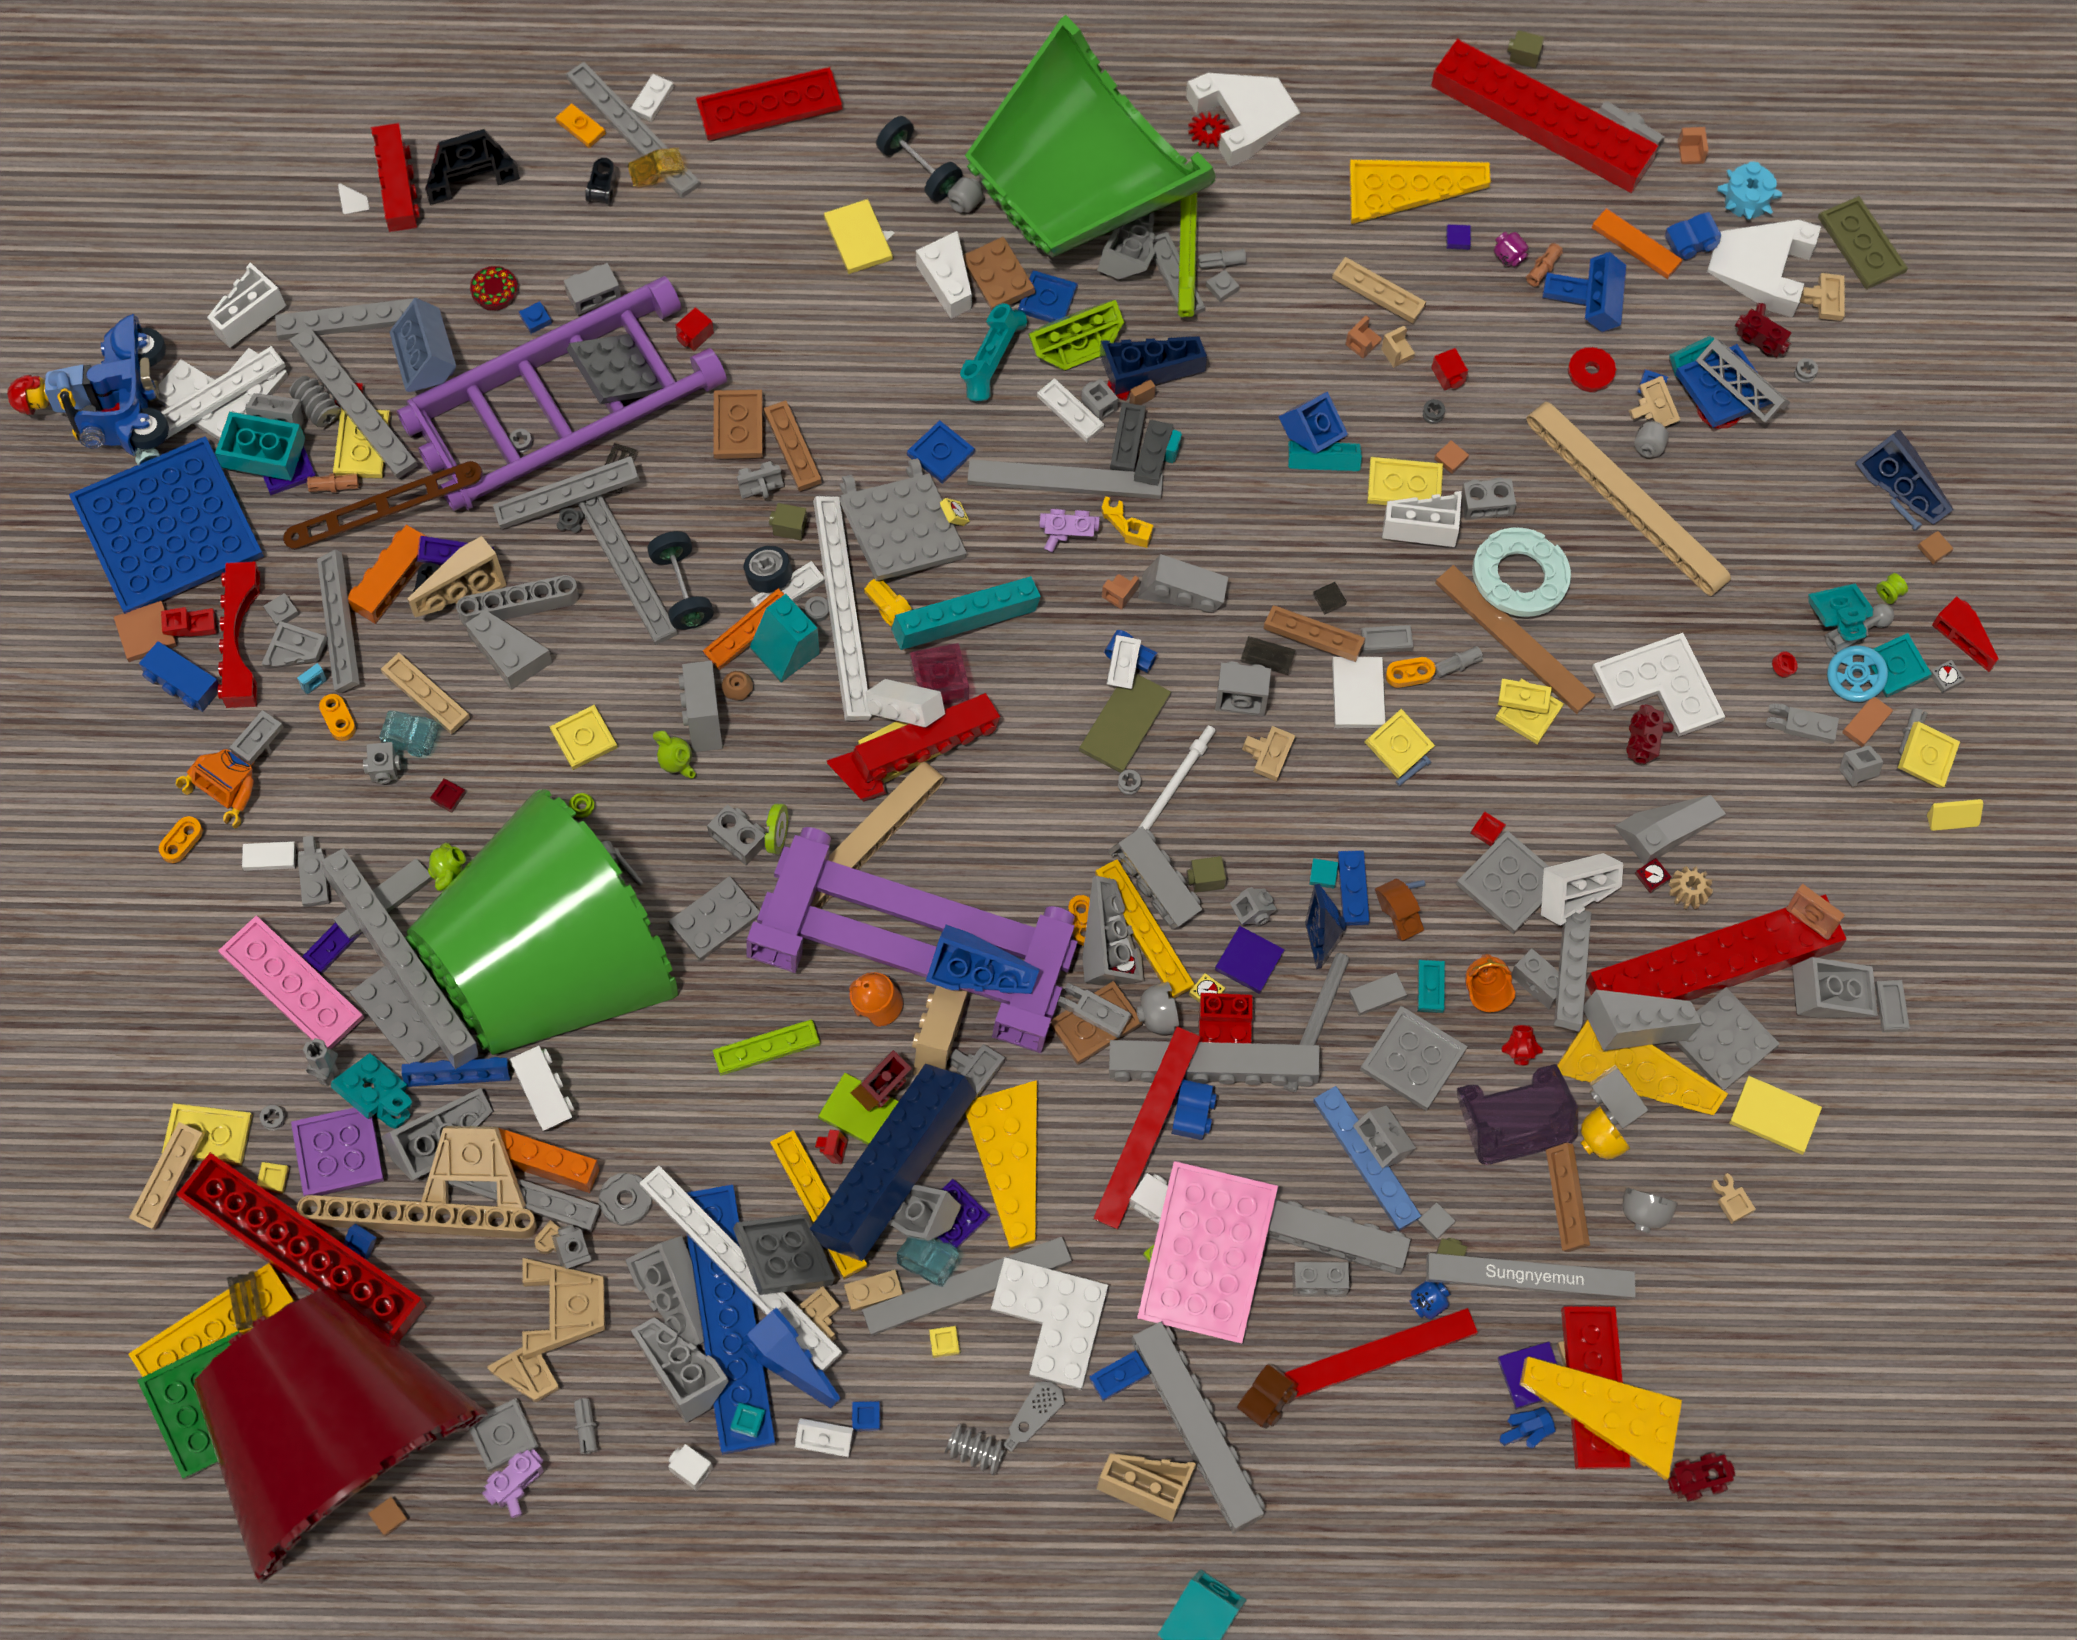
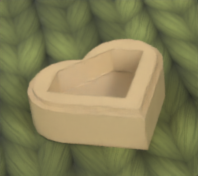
[535,1220,570,1254]

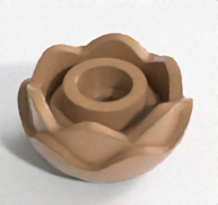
[722,671,753,700]

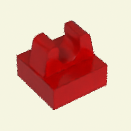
[815,1130,848,1165]

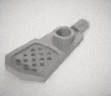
[1003,1381,1064,1452]

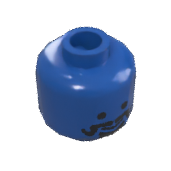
[1409,1281,1450,1319]

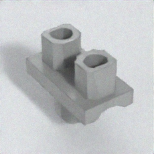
[737,461,784,499]

